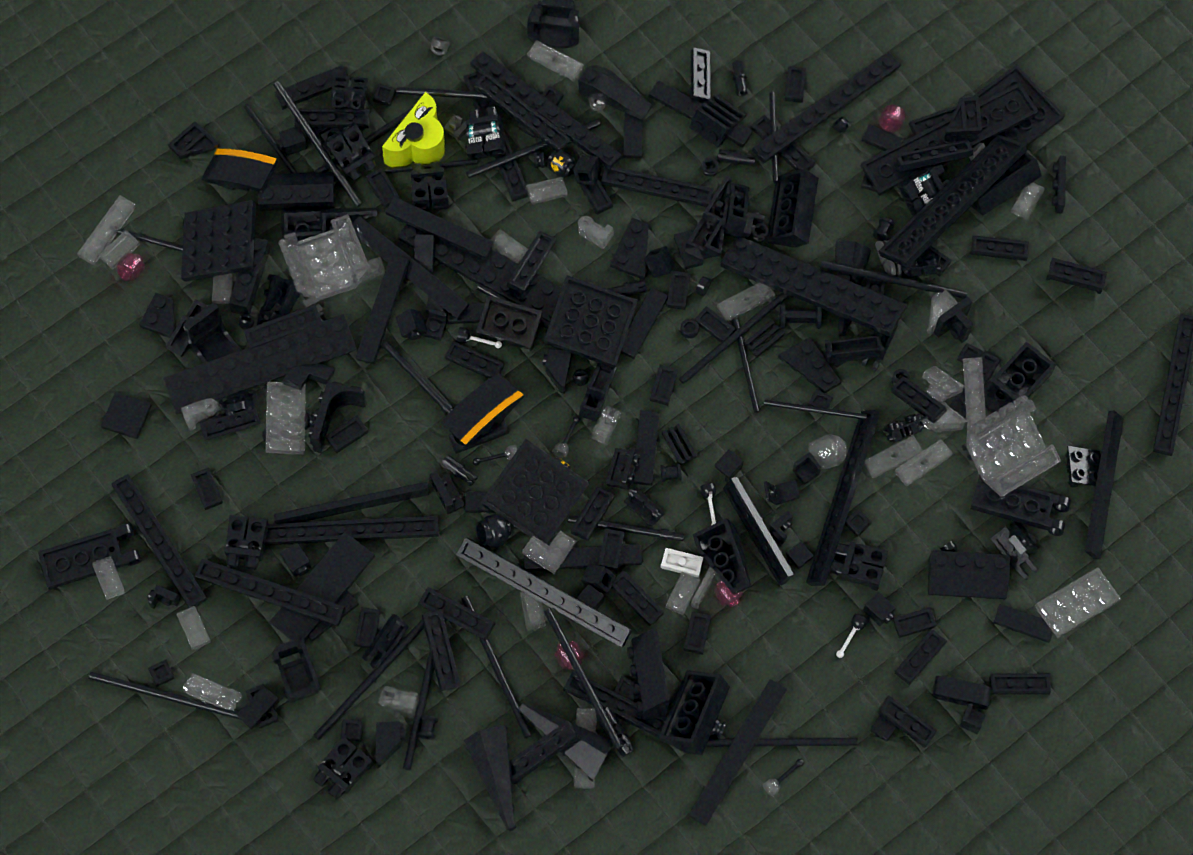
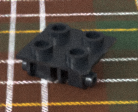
[883,414,929,442]
[1065,446,1100,488]

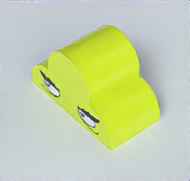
[382,92,445,168]

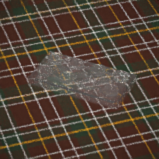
[265,382,306,455]
[1035,568,1121,638]

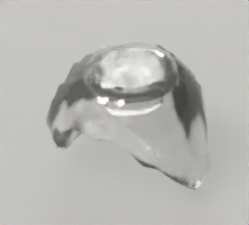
[809,434,847,469]

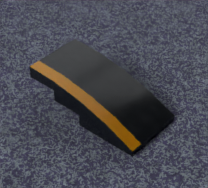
[201,148,279,193]
[440,373,525,447]

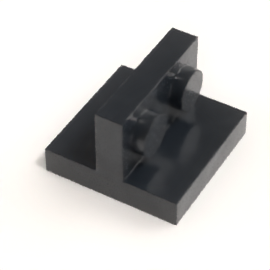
[934,296,973,343]

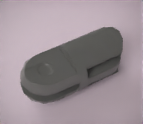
[875,240,902,277]

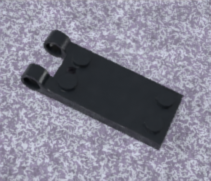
[970,474,1071,536]
[38,524,142,590]

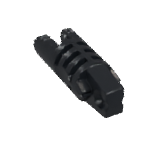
[596,707,634,757]

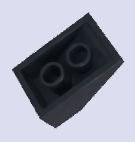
[990,341,1056,405]

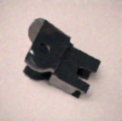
[527,0,579,48]
[272,637,321,703]

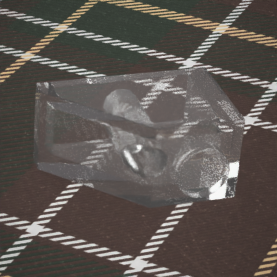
[927,290,958,334]
[922,398,967,432]

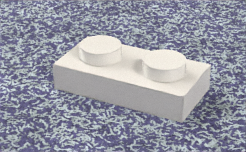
[661,548,704,578]

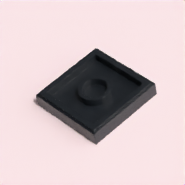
[101,392,152,439]

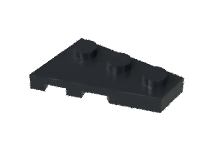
[610,218,649,280]
[778,337,841,393]

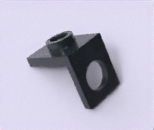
[764,480,800,505]

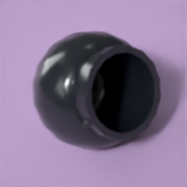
[476,515,511,548]

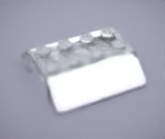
[279,215,371,300]
[966,395,1061,497]

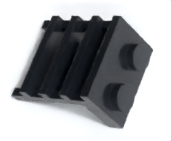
[689,94,747,148]

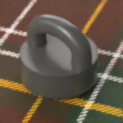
[430,37,450,56]

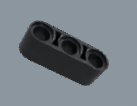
[932,676,992,710]

